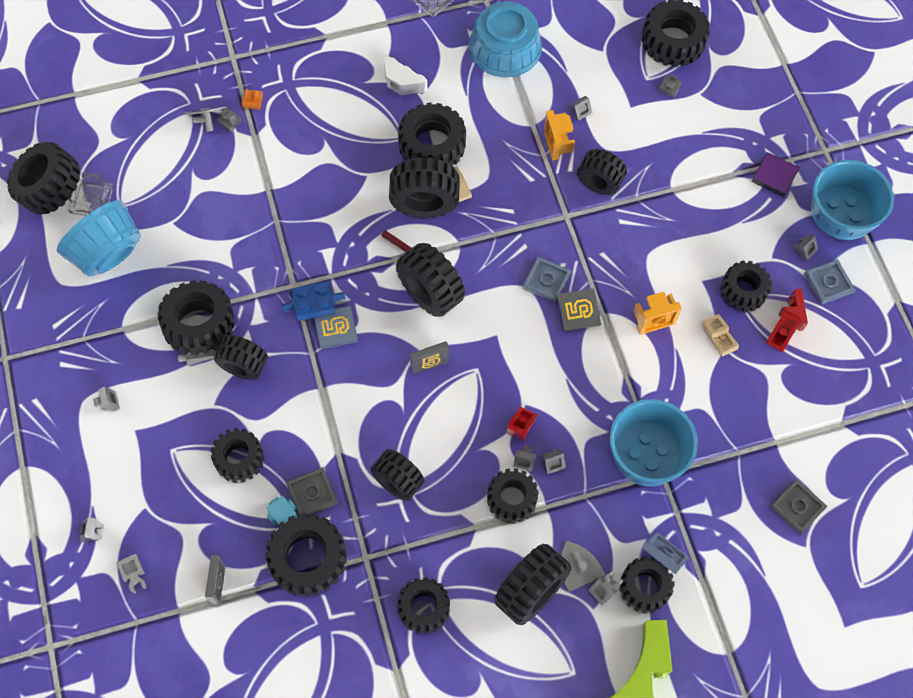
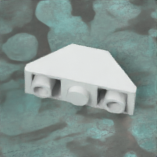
[383,54,427,95]

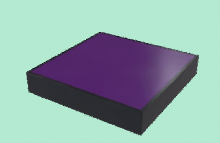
[751,152,800,197]

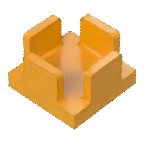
[544,110,575,161]
[634,292,682,335]

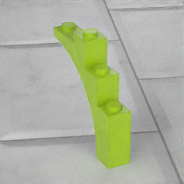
[610,620,672,698]

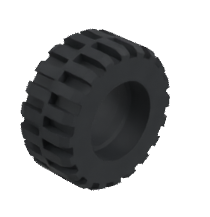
[641,0,710,67]
[398,102,466,167]
[7,142,80,215]
[389,157,460,219]
[396,243,465,317]
[157,280,235,355]
[265,513,347,597]
[494,543,571,625]

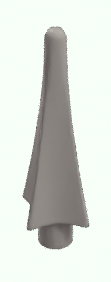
[178,351,217,366]

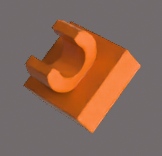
[242,89,263,110]

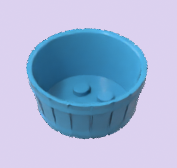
[469,1,542,77]
[811,160,894,240]
[57,200,141,277]
[610,399,698,486]

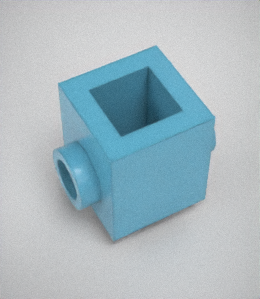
[267,496,298,526]

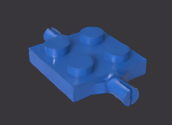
[281,281,346,321]

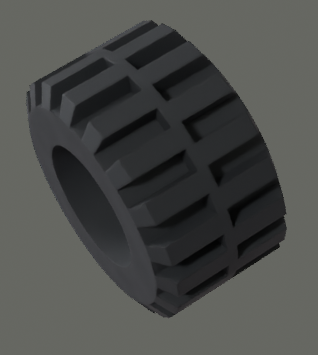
[577,149,627,195]
[720,260,772,312]
[213,335,268,380]
[211,428,264,483]
[370,449,425,501]
[487,468,539,524]
[619,556,675,613]
[397,577,450,634]

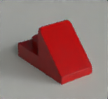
[778,289,808,331]
[766,310,802,352]
[507,406,538,442]

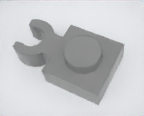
[116,553,147,594]
[589,570,623,606]

